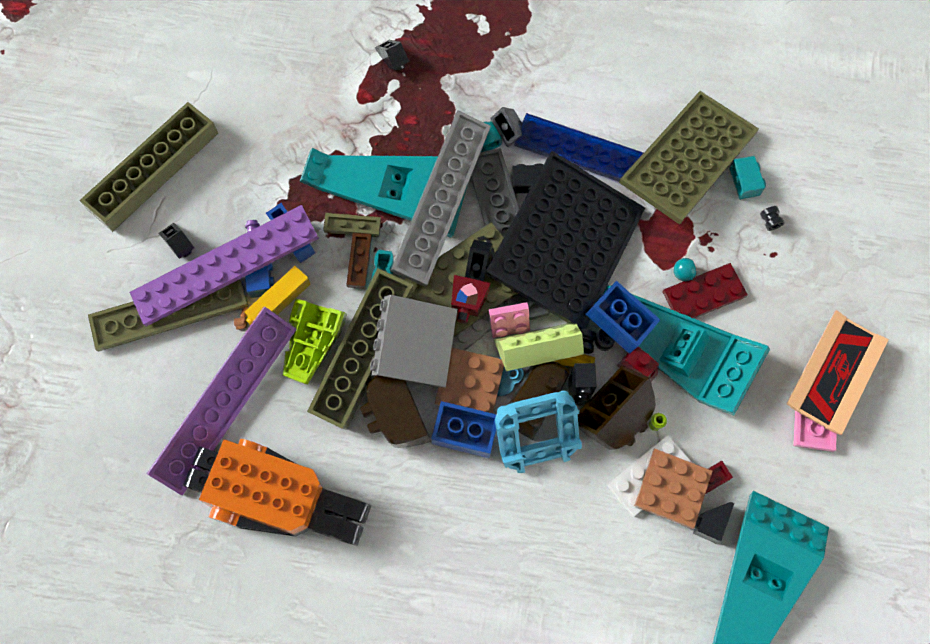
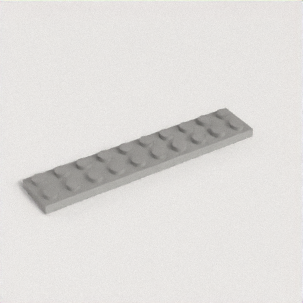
[390,110,491,287]

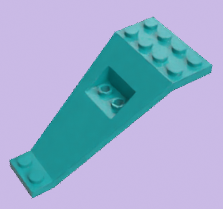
[300,148,468,238]
[590,285,770,416]
[712,491,829,644]

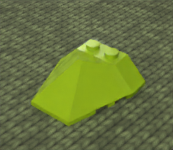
[282,299,347,385]

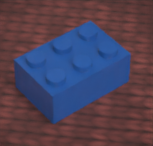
[586,281,660,353]
[431,401,497,458]

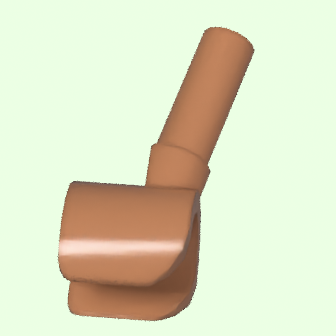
[234,307,248,330]

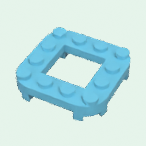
[495,391,582,473]

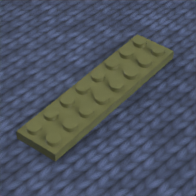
[88,279,249,352]

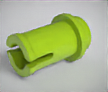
[649,413,667,431]

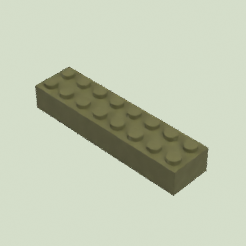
[79,102,218,232]
[307,268,416,430]

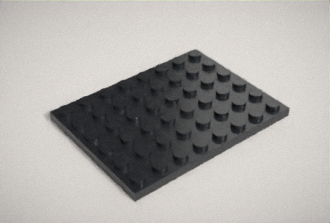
[484,151,645,329]

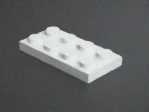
[607,435,692,517]

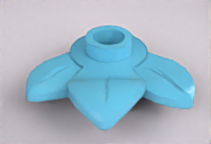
[497,358,524,396]

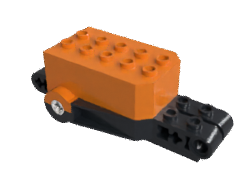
[182,439,371,546]

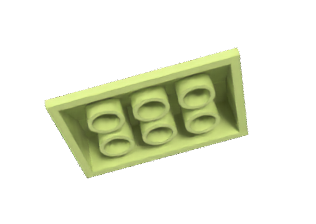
[494,323,584,371]

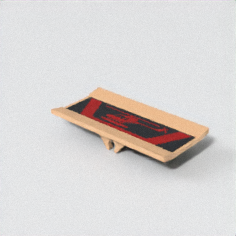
[787,310,889,435]

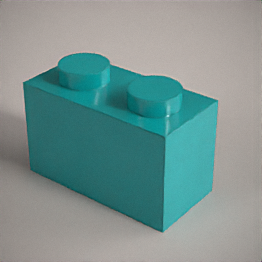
[729,156,766,200]

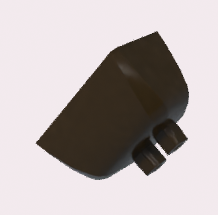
[508,361,570,440]
[577,366,656,450]
[360,376,431,448]

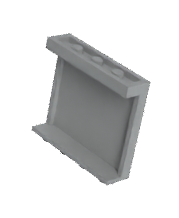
[370,295,457,388]

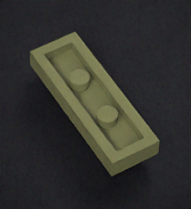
[323,213,381,237]

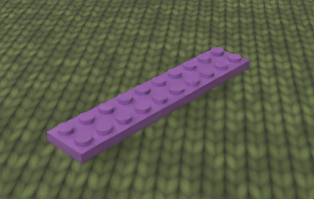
[129,205,319,326]
[146,307,296,496]

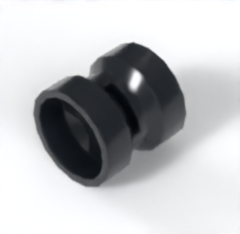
[760,206,785,231]
[580,329,596,354]
[595,329,615,351]

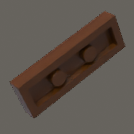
[346,233,372,289]

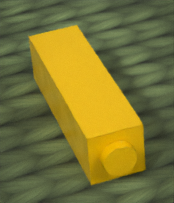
[244,266,311,325]

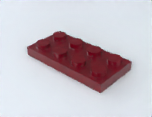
[662,263,748,318]

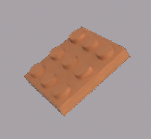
[435,348,504,413]
[634,448,712,529]

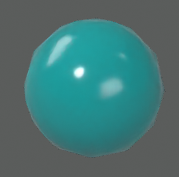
[673,258,696,281]

